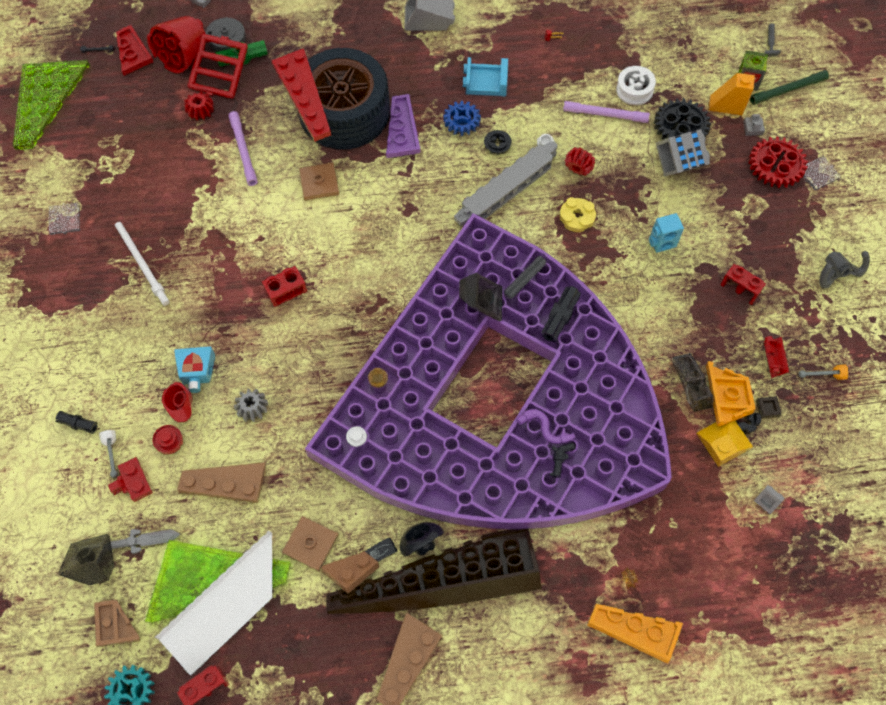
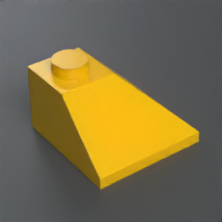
[696,421,753,467]

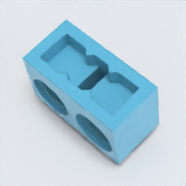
[649,213,684,253]

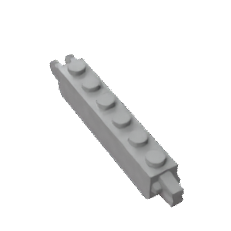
[454,141,558,226]

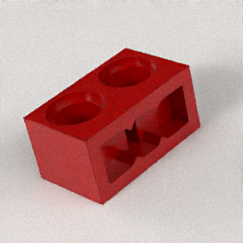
[262,266,307,307]

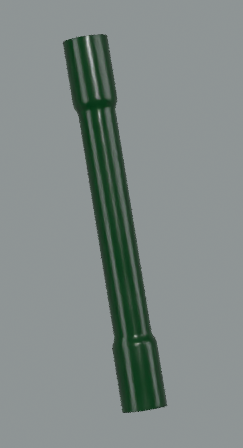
[750,70,829,105]

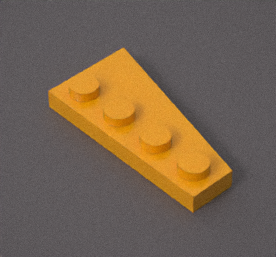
[587,604,683,664]

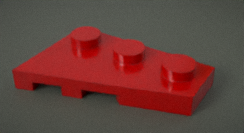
[116,25,154,76]

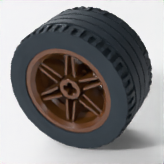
[297,48,390,149]

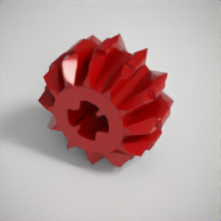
[184,91,214,121]
[565,147,595,176]

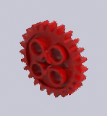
[748,136,808,188]

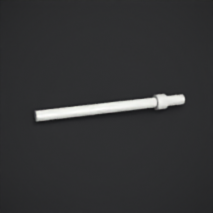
[115,222,170,306]

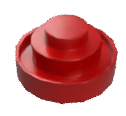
[152,425,183,454]

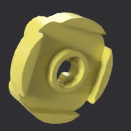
[560,197,596,232]

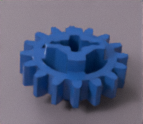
[443,101,481,136]

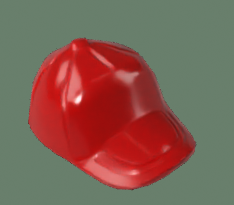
[162,382,193,422]

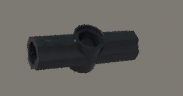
[541,286,581,342]

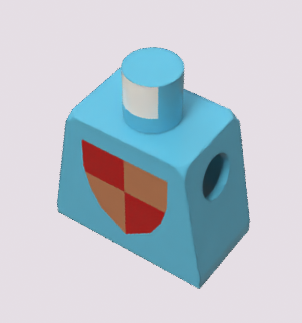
[174,346,215,393]

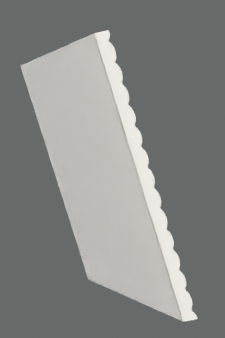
[155,531,272,676]

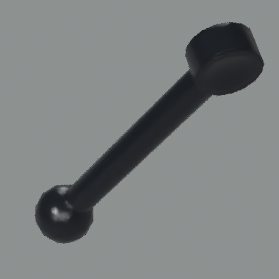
[80,45,115,53]

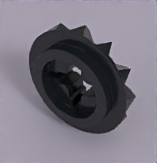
[484,130,512,155]

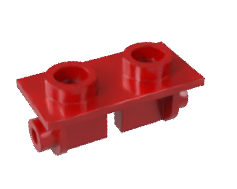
[763,336,790,378]

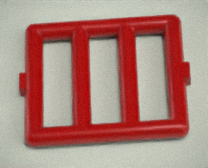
[187,34,248,99]

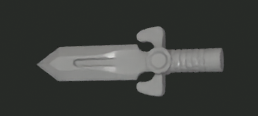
[110,529,180,554]

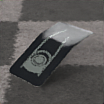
[365,537,397,562]

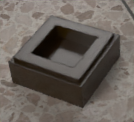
[756,396,782,419]

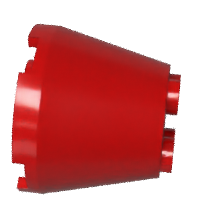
[147,16,207,73]

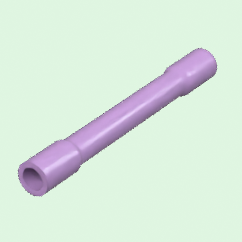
[563,101,650,123]
[228,111,258,186]

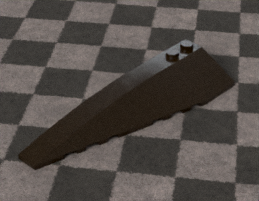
[326,528,542,614]

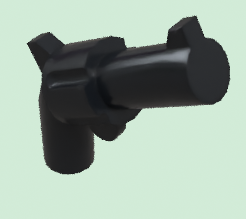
[550,442,575,478]

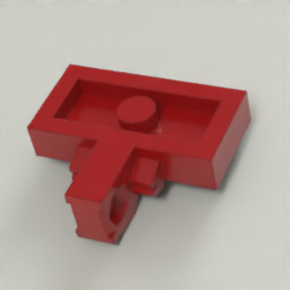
[108,457,153,502]

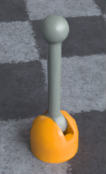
[798,364,848,380]

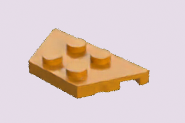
[706,361,756,426]

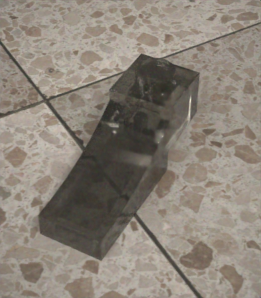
[672,353,714,412]

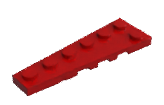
[271,49,331,142]

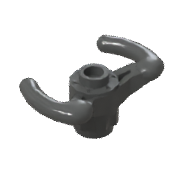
[819,251,870,289]

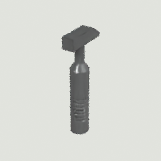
[764,23,781,56]

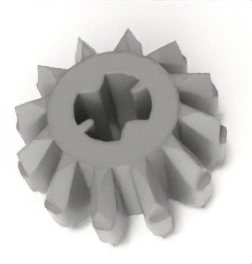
[234,388,268,422]

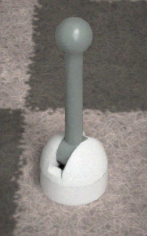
[99,430,118,478]

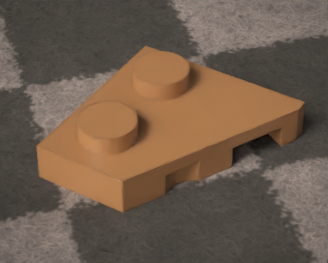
[321,551,379,593]
[94,599,140,647]

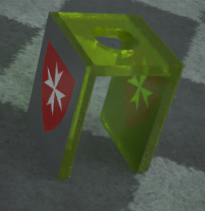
[738,50,768,91]

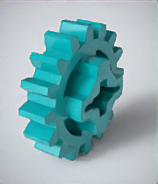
[104,665,155,705]

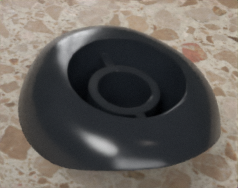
[400,522,444,556]

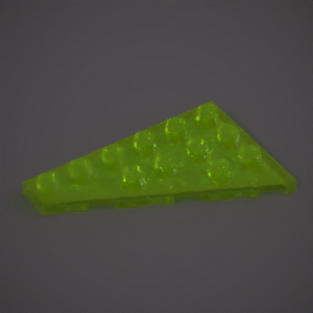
[13,60,90,150]
[145,540,291,623]

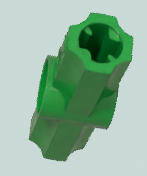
[216,40,268,67]

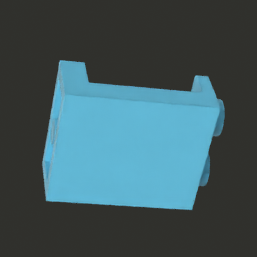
[463,57,508,96]

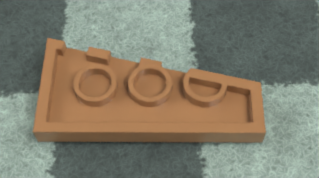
[177,462,266,503]
[377,612,442,705]

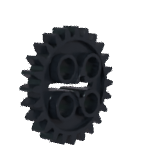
[654,98,711,140]

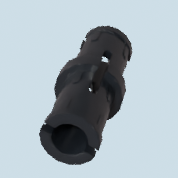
[55,411,98,434]

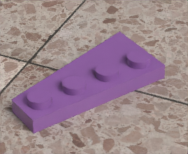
[386,94,421,158]

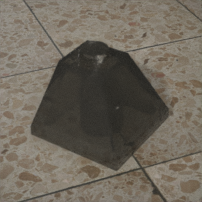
[459,273,502,321]
[58,534,114,586]

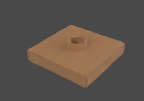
[299,162,339,200]
[282,516,339,572]

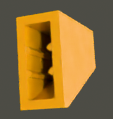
[708,73,755,116]

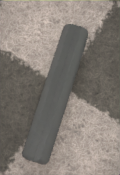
[504,256,546,299]

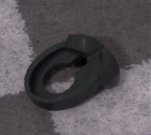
[735,413,761,434]

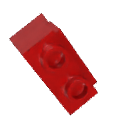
[720,264,766,305]
[177,665,230,705]

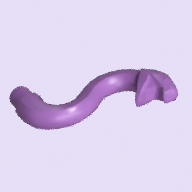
[516,409,576,445]

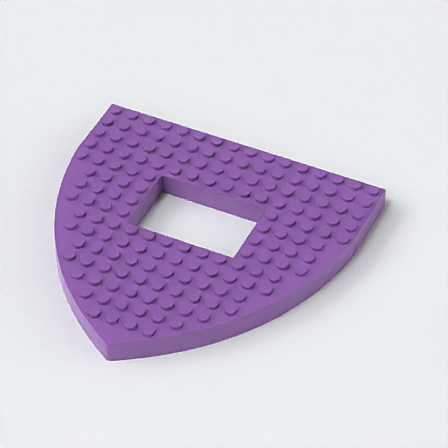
[305,213,671,529]

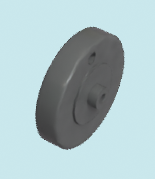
[205,18,246,52]

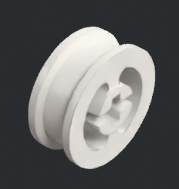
[616,66,656,105]

